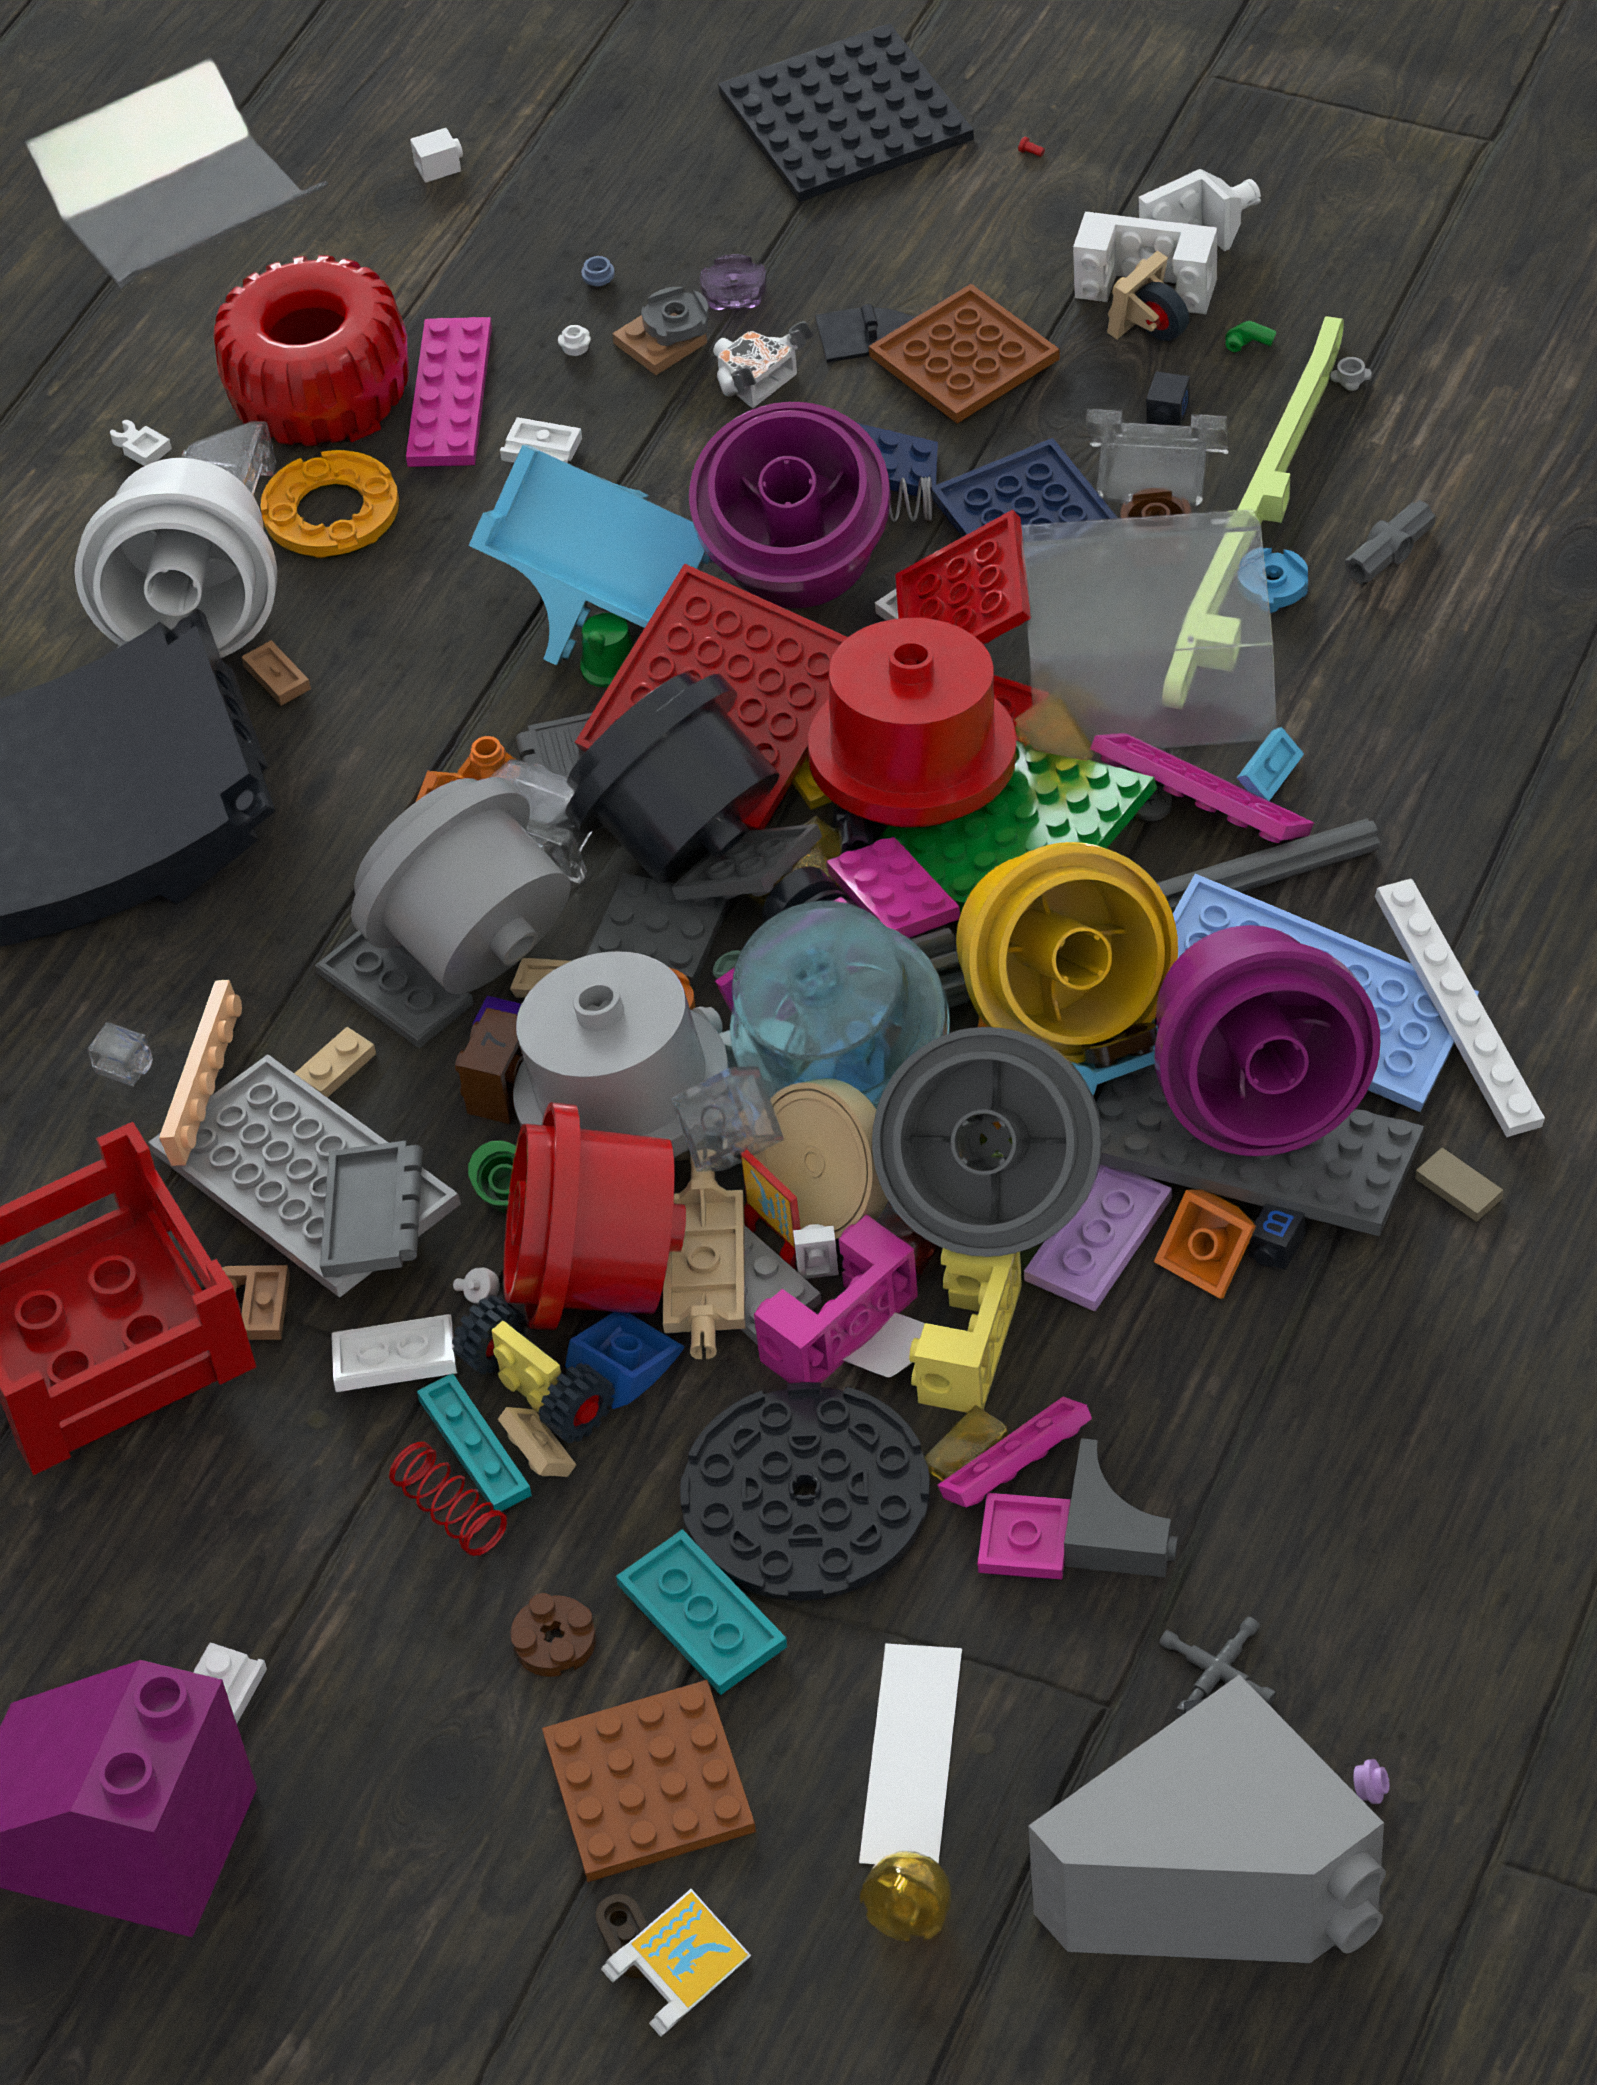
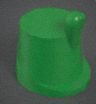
[580,613,633,687]
[468,1140,516,1213]

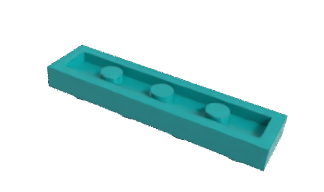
[417,1374,532,1511]

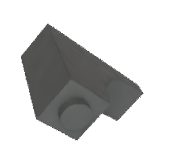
[1064,1438,1178,1577]

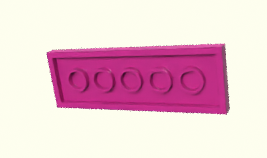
[406,317,492,467]
[1090,733,1314,843]

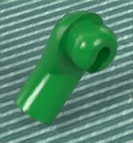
[1225,321,1276,352]

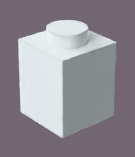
[410,128,463,183]

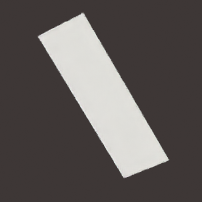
[859,1644,962,1869]

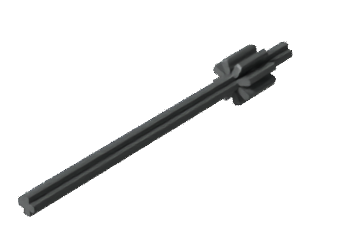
[807,818,1380,1024]

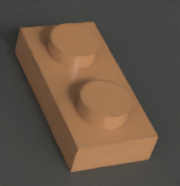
[242,640,311,706]

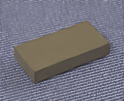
[1415,1148,1503,1222]

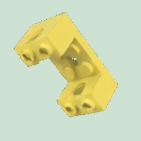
[909,1248,1022,1415]

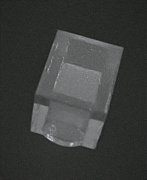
[87,1022,153,1086]

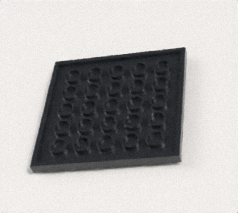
[718,23,974,202]

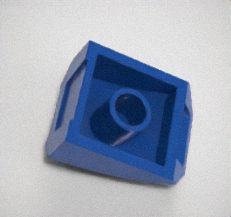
[565,1312,685,1409]

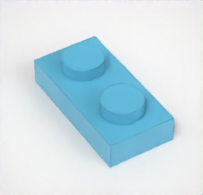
[1237,727,1304,801]

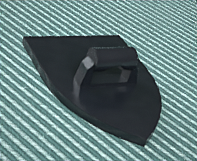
[815,304,914,363]

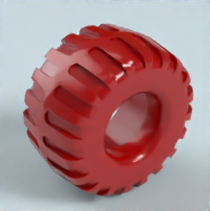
[213,255,409,446]

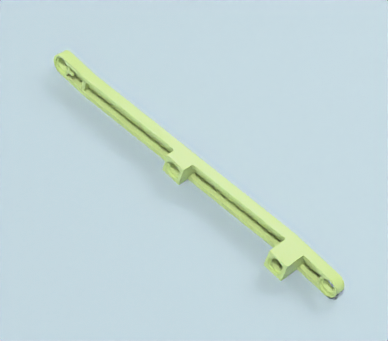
[1162,316,1344,709]

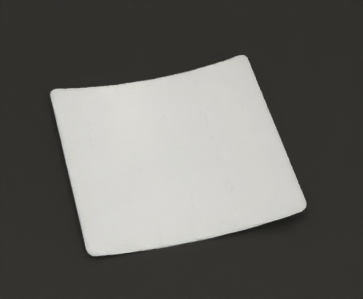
[843,1312,925,1377]

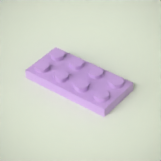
[1024,1164,1172,1311]

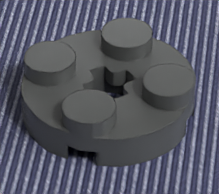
[641,287,709,346]

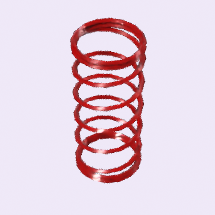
[389,1442,507,1556]

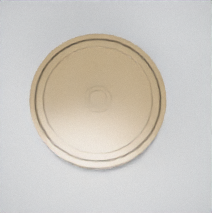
[753,1078,888,1239]

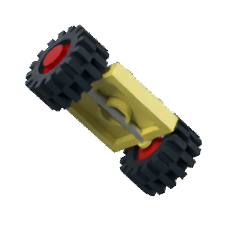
[452,1295,615,1443]

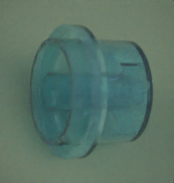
[730,901,950,1110]

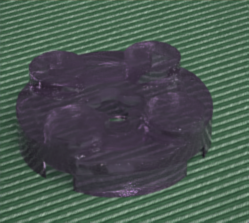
[700,254,767,310]

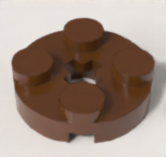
[510,1593,596,1677]

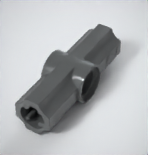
[1345,500,1436,585]

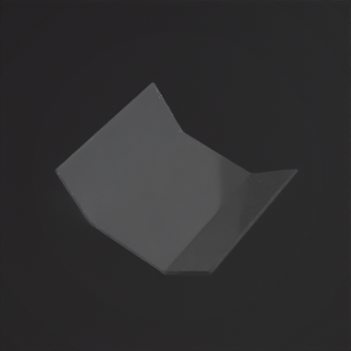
[25,58,328,289]
[1021,509,1277,754]

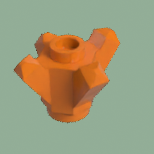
[457,736,522,780]

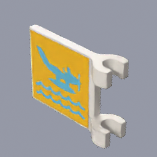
[601,1889,751,2037]

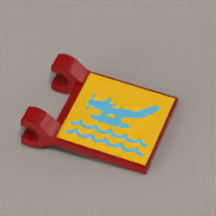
[741,1150,801,1269]

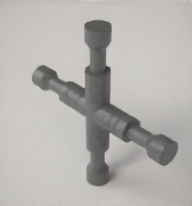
[1159,1616,1277,1717]

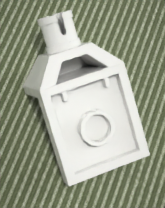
[1139,169,1261,253]

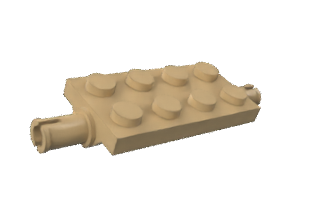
[663,1151,745,1359]

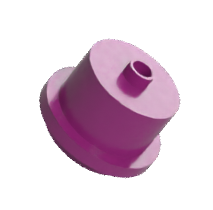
[689,402,891,608]
[1154,925,1381,1156]

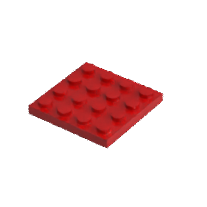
[895,510,1031,644]

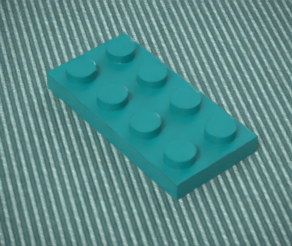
[616,1529,788,1695]

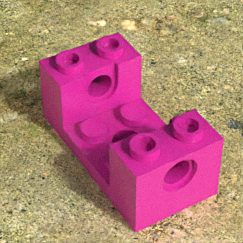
[754,1214,918,1383]

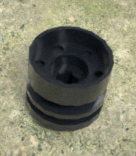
[762,866,864,938]

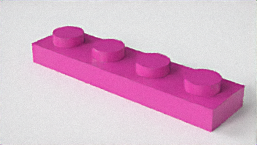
[938,1397,1092,1508]

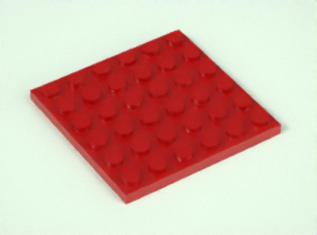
[574,563,848,830]

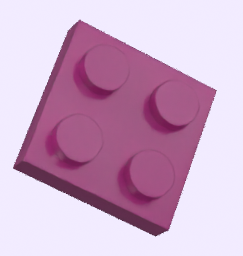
[977,1493,1071,1579]

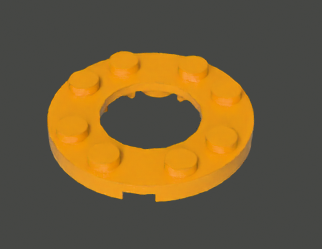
[261,450,399,558]

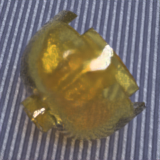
[859,1850,952,1941]

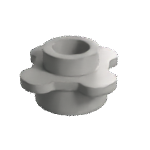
[1330,357,1372,391]

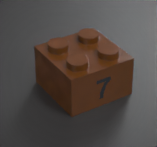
[455,1008,524,1124]

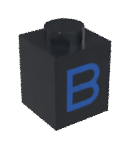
[1146,371,1190,429]
[1249,1203,1305,1270]

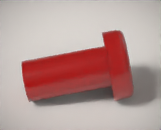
[1018,136,1045,157]

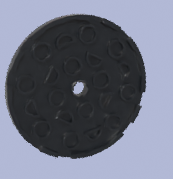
[680,1382,930,1600]

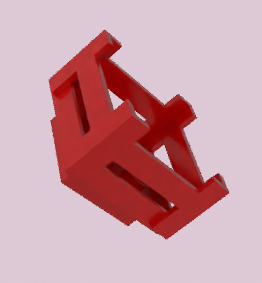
[0,1122,256,1475]

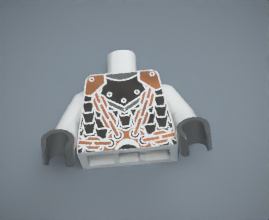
[713,321,814,408]

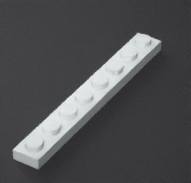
[1375,879,1545,1137]

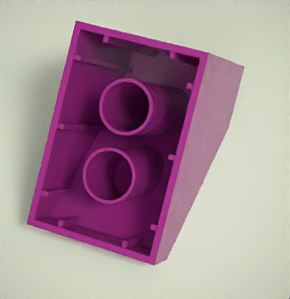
[0,1660,257,1937]

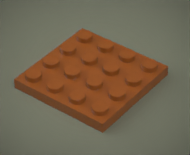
[869,284,1060,423]
[542,1680,756,1882]

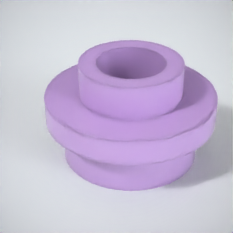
[1354,1759,1389,1804]

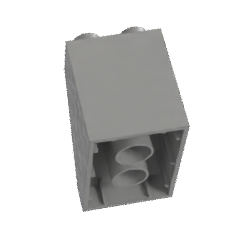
[1028,1675,1386,1963]

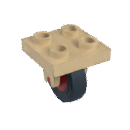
[1107,250,1189,341]

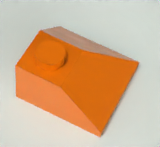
[1154,1190,1256,1299]

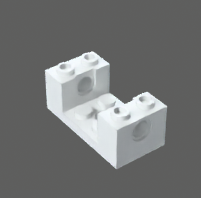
[1073,212,1217,314]

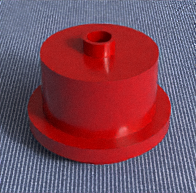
[808,618,1016,827]
[503,1102,686,1331]

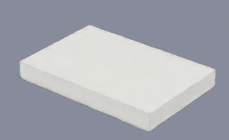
[332,1314,457,1392]

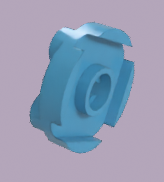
[1237,548,1308,613]

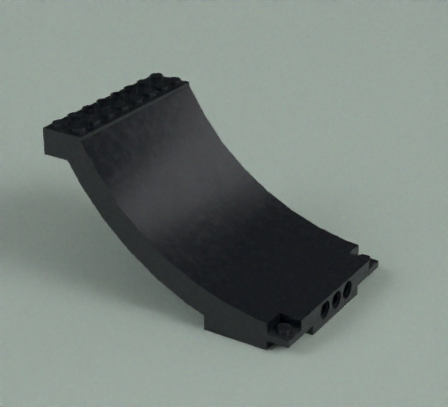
[0,609,276,947]

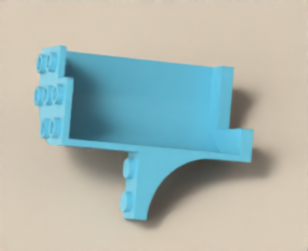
[468,445,713,665]

